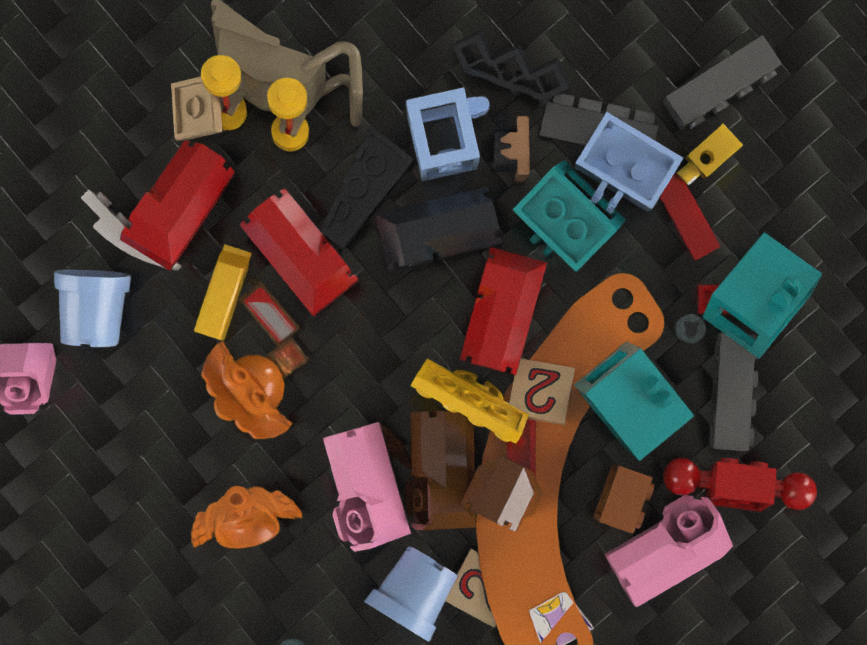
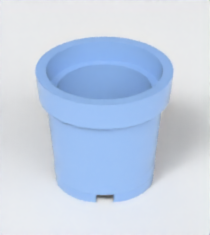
[54,270,131,347]
[364,546,458,642]

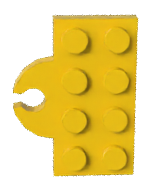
[411,358,529,444]

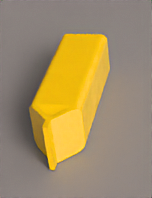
[194,244,252,341]

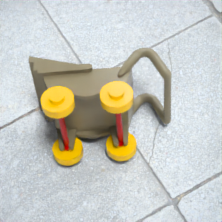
[201,0,363,151]

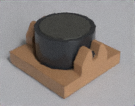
[494,116,530,182]

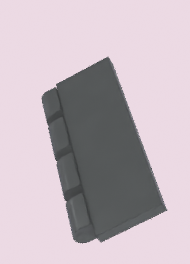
[539,93,658,146]

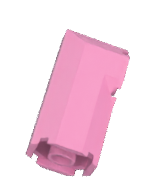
[0,343,56,414]
[323,422,411,552]
[604,495,733,607]

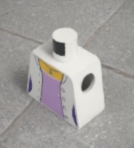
[529,591,594,645]

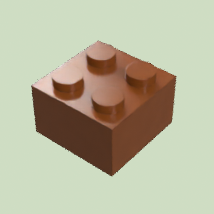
[594,463,654,534]

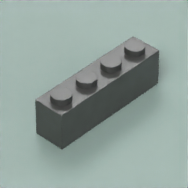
[662,35,782,130]
[709,333,758,451]

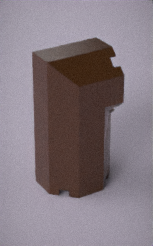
[405,410,476,531]
[461,456,542,532]

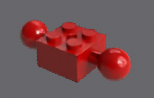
[663,458,817,512]

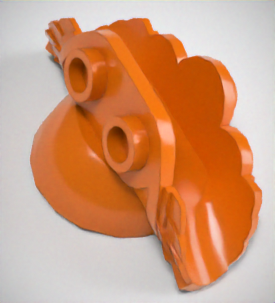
[202,341,292,439]
[191,486,302,549]

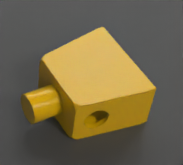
[677,123,743,186]

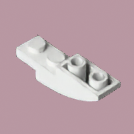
[81,190,182,271]

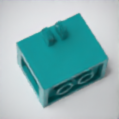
[513,160,626,272]
[703,232,822,359]
[574,341,694,461]

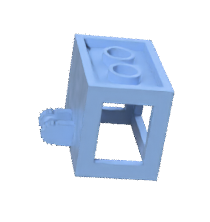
[406,87,490,182]
[575,112,683,214]

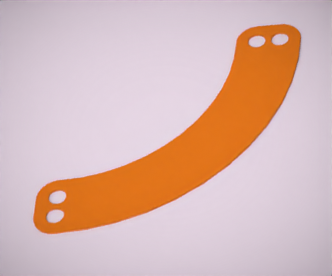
[476,273,664,645]

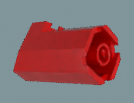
[120,141,235,271]
[240,189,359,316]
[459,247,547,375]

